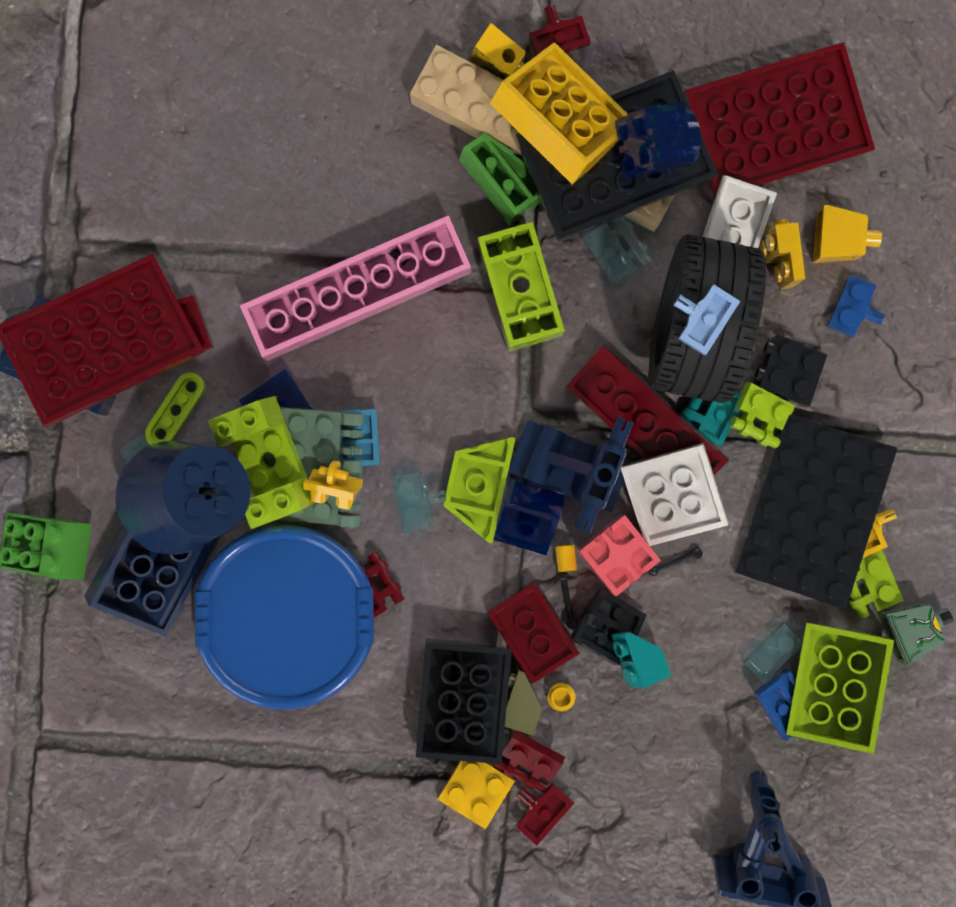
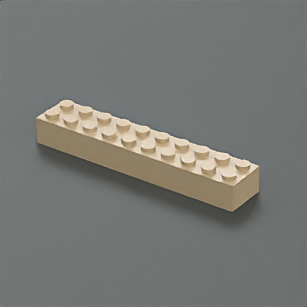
[410,45,675,232]

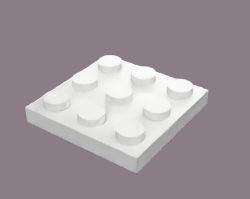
[621,443,729,546]

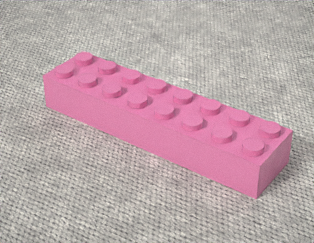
[240,215,471,361]

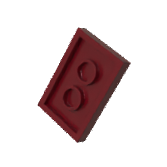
[487,582,580,684]

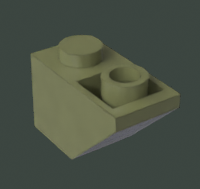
[505,667,542,736]

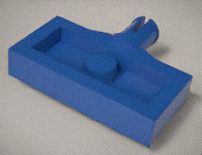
[827,275,885,338]

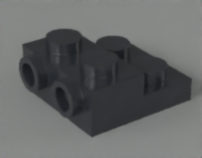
[754,335,828,407]

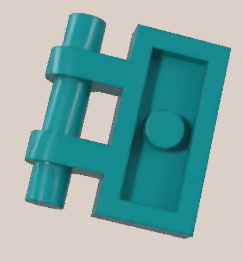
[680,392,740,447]

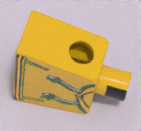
[468,23,526,80]

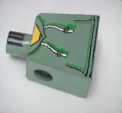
[878,603,954,665]

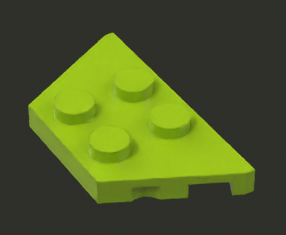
[443,437,516,543]

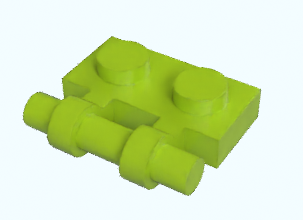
[729,382,795,449]
[849,550,904,619]

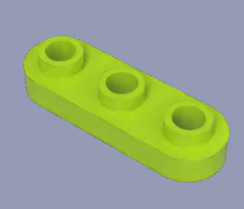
[145,372,206,445]

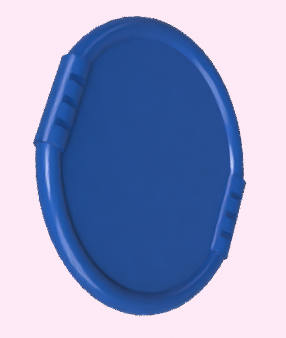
[195,525,374,710]

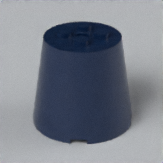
[115,441,250,554]

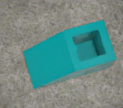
[612,632,671,689]

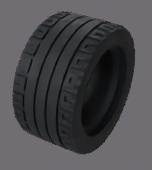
[648,234,767,403]

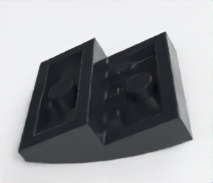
[570,588,647,665]

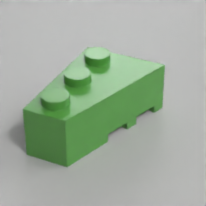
[459,133,542,225]

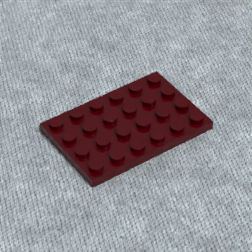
[684,42,875,199]
[0,254,204,428]

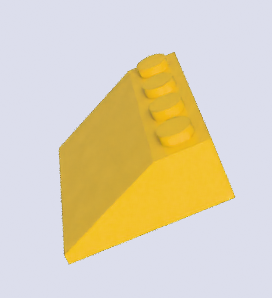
[490,42,636,184]

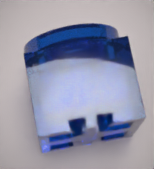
[615,102,701,179]

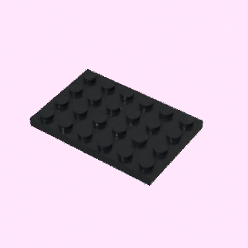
[515,70,718,242]
[735,415,898,609]

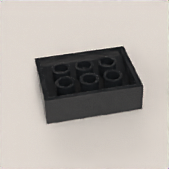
[415,638,512,764]

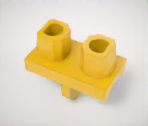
[303,460,363,510]

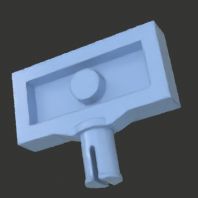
[673,284,740,355]

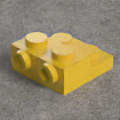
[760,219,805,290]

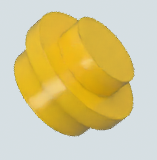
[547,683,575,711]

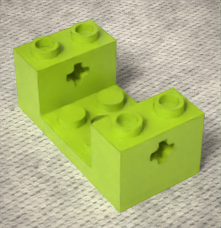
[478,222,565,352]
[208,396,316,529]

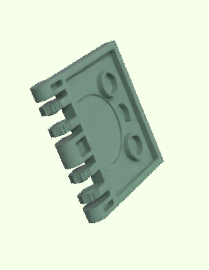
[264,407,364,528]

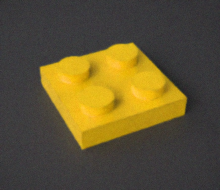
[438,761,515,829]

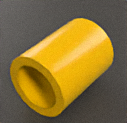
[555,544,577,572]

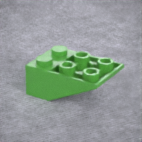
[0,512,92,580]

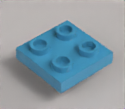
[339,409,380,466]

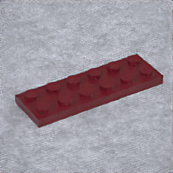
[566,344,729,475]

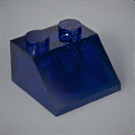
[493,479,565,555]

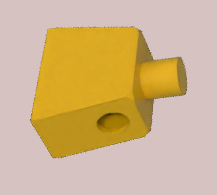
[813,205,882,263]

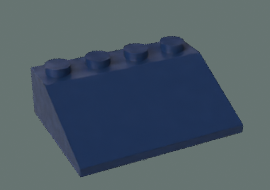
[84,525,218,636]

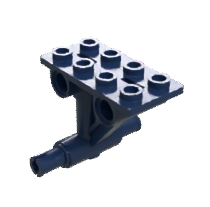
[508,416,634,534]
[713,771,832,907]

